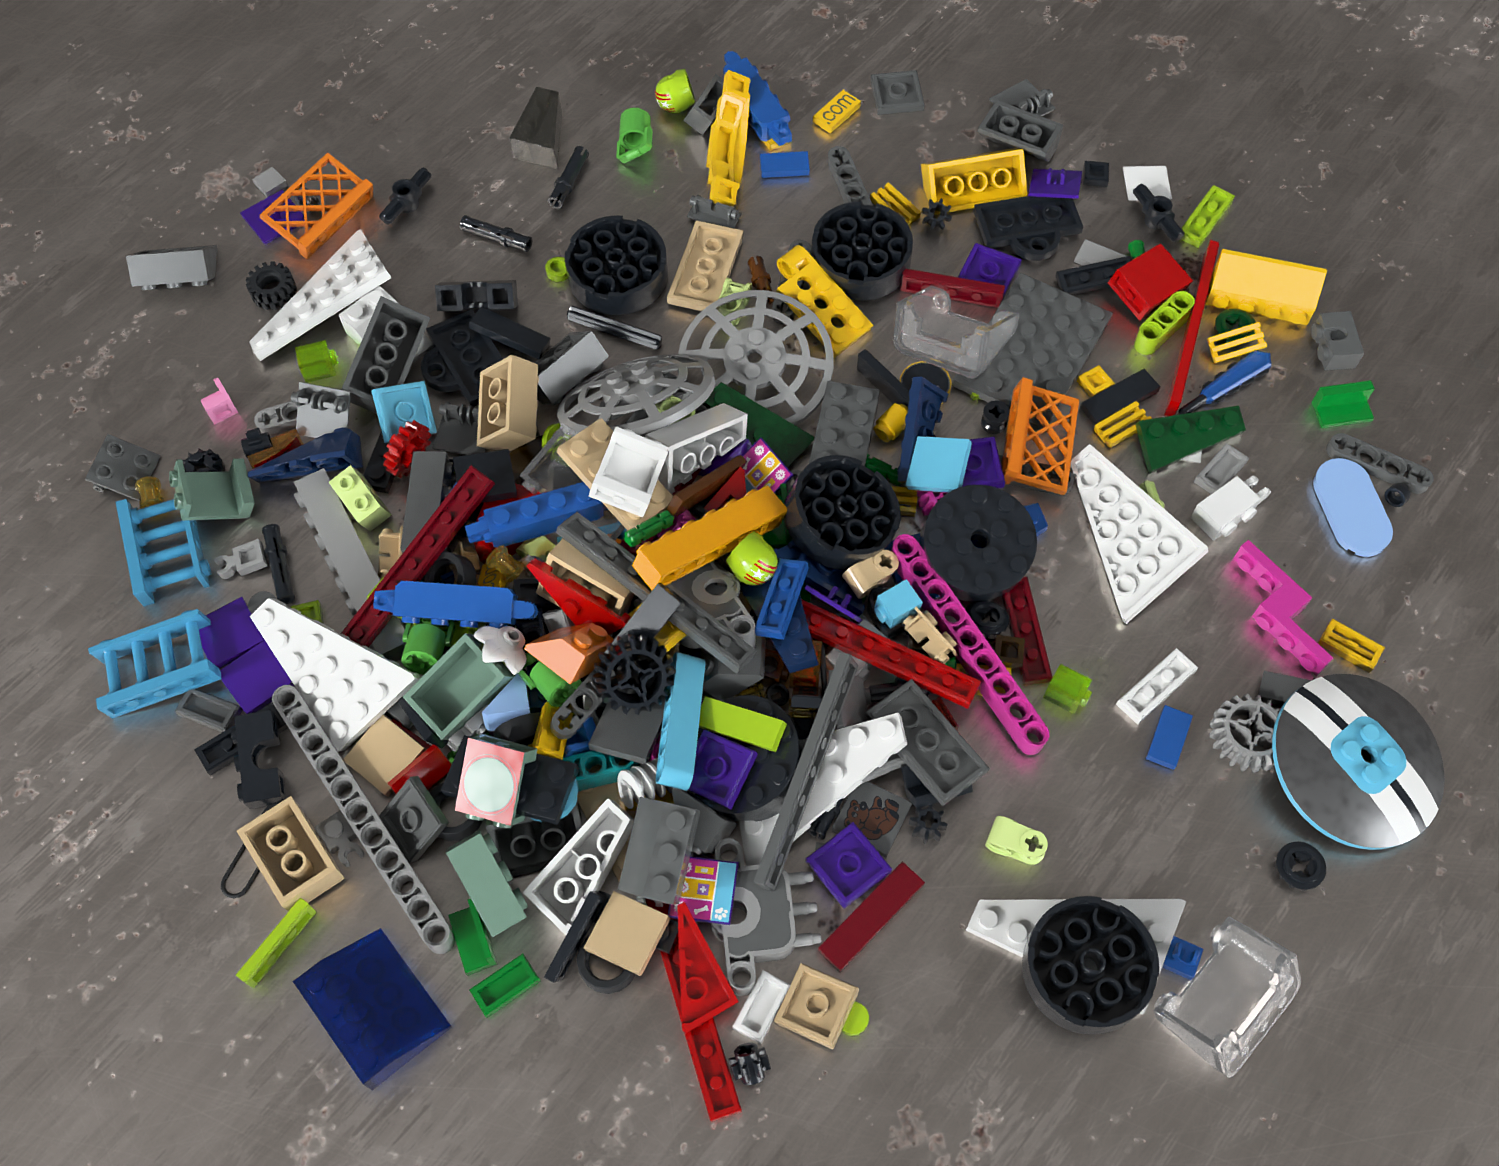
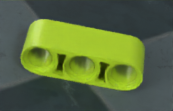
[1134,291,1194,355]

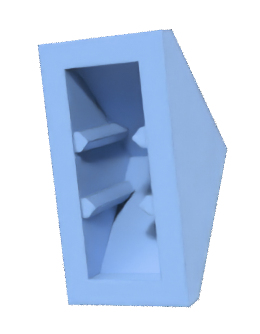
[482,674,530,731]

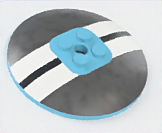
[1272,674,1444,850]

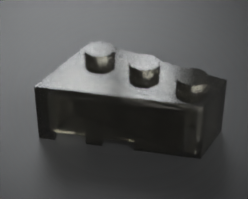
[509,87,562,169]

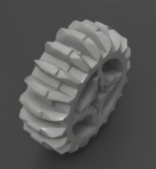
[1209,693,1282,773]

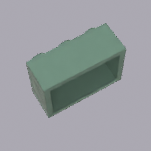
[403,634,515,740]
[446,830,528,937]

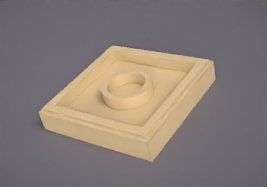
[343,715,426,797]
[584,891,670,976]
[774,963,859,1050]

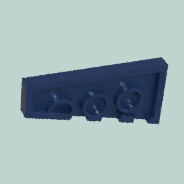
[897,377,949,485]
[739,577,819,673]

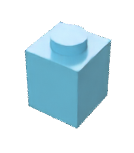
[874,579,923,629]

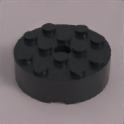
[811,201,913,300]
[565,215,668,315]
[784,455,901,570]
[919,485,1037,602]
[695,695,807,822]
[1022,896,1159,1035]

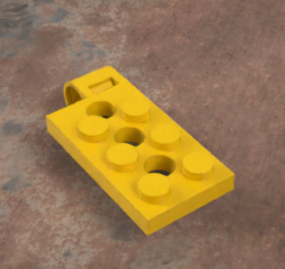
[776,245,874,358]

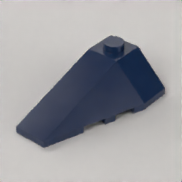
[248,428,363,483]

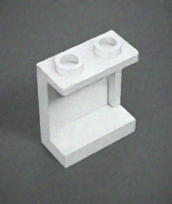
[589,427,669,517]

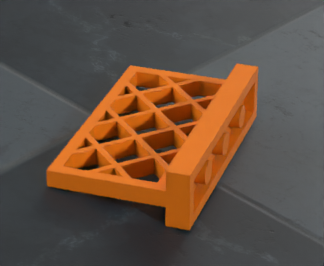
[260,153,373,259]
[1001,377,1079,496]

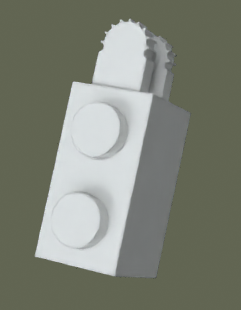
[1191,475,1271,541]

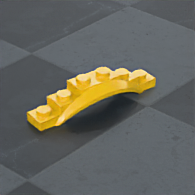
[706,70,750,206]

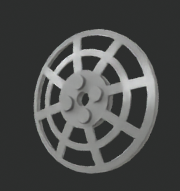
[677,290,834,426]
[557,354,715,437]

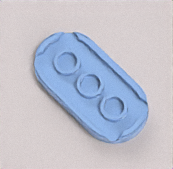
[1313,458,1393,557]

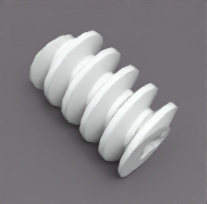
[617,758,673,809]

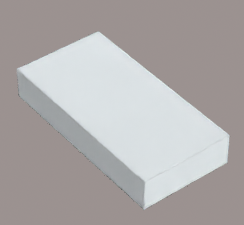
[733,970,791,1044]

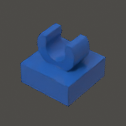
[1162,936,1204,980]

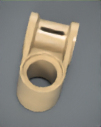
[842,550,899,599]

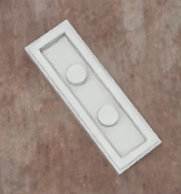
[1116,648,1198,725]

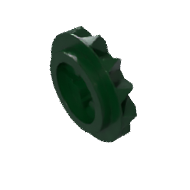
[1214,309,1256,343]

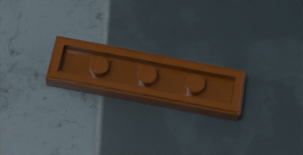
[666,455,747,518]

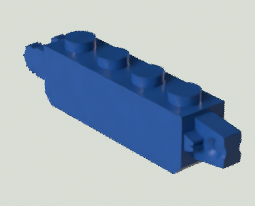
[723,51,792,146]
[465,482,608,548]
[373,581,539,629]

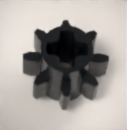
[921,198,952,231]
[241,428,274,463]
[909,804,948,844]
[728,1043,771,1085]

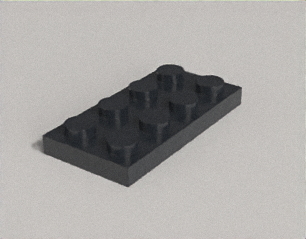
[441,735,579,825]

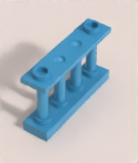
[116,499,212,607]
[88,609,222,719]

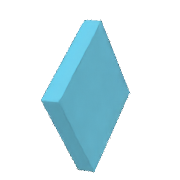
[372,381,437,443]
[905,436,972,493]

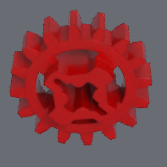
[383,420,431,478]

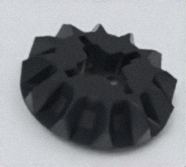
[182,448,223,472]
[965,601,1009,638]
[1275,841,1326,891]

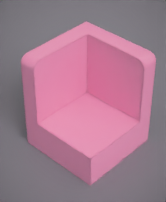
[201,377,238,425]

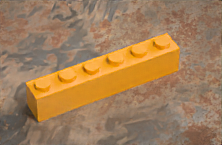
[632,485,787,590]

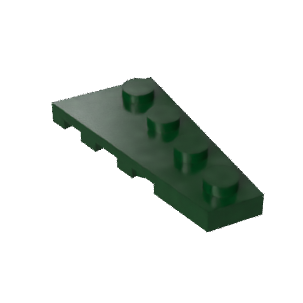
[702,382,815,467]
[1135,406,1246,474]

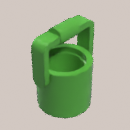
[616,108,653,163]
[401,618,455,675]
[517,652,582,707]

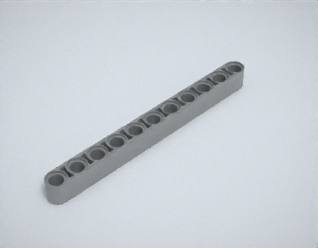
[272,685,455,954]

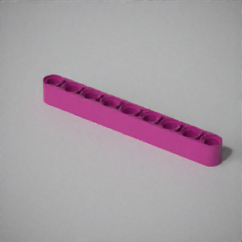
[891,534,1049,755]

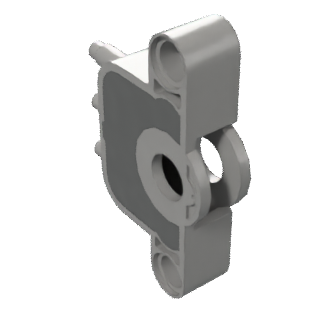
[633,561,756,649]
[710,838,822,996]

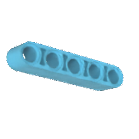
[656,652,705,791]

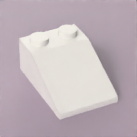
[339,286,434,364]

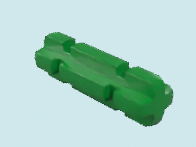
[866,454,901,486]
[624,510,674,547]

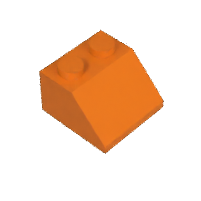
[524,623,614,684]

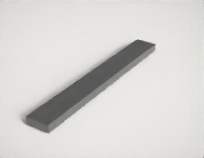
[556,512,757,674]
[754,652,858,892]

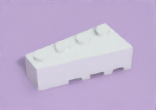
[645,403,747,494]
[522,798,634,935]

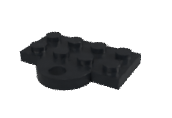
[973,196,1083,261]
[421,309,503,407]

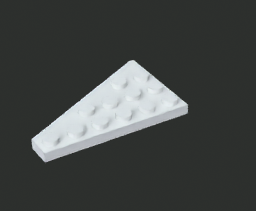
[249,229,391,361]
[1071,444,1208,624]
[250,598,421,751]
[739,713,907,866]
[966,899,1186,1015]

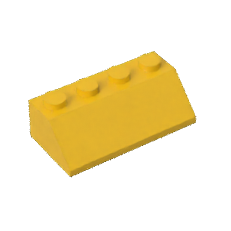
[921,148,1027,215]
[1205,249,1327,325]

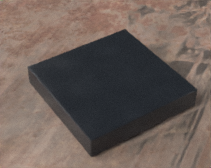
[453,449,518,503]

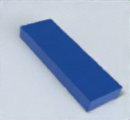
[755,558,809,640]

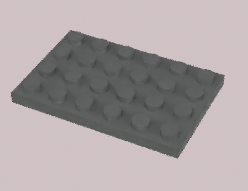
[952,273,1113,428]

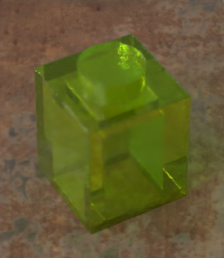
[295,340,339,383]
[1043,663,1093,714]

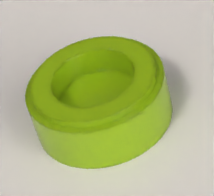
[545,257,568,282]
[842,1002,869,1036]

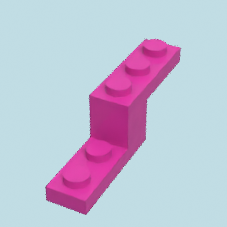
[1233,540,1333,676]

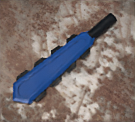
[1178,350,1272,415]

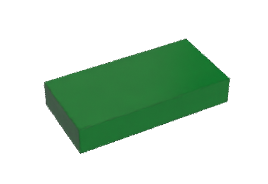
[469,953,541,1018]

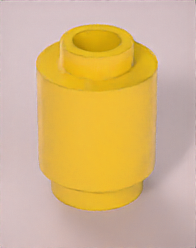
[873,403,908,442]

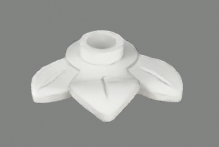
[473,626,527,675]

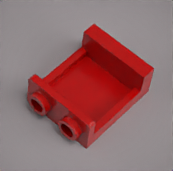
[1108,243,1193,321]

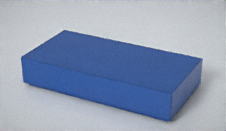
[760,151,810,178]
[1146,705,1193,770]

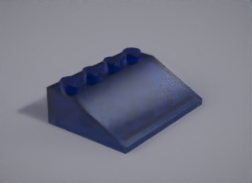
[293,928,452,1090]

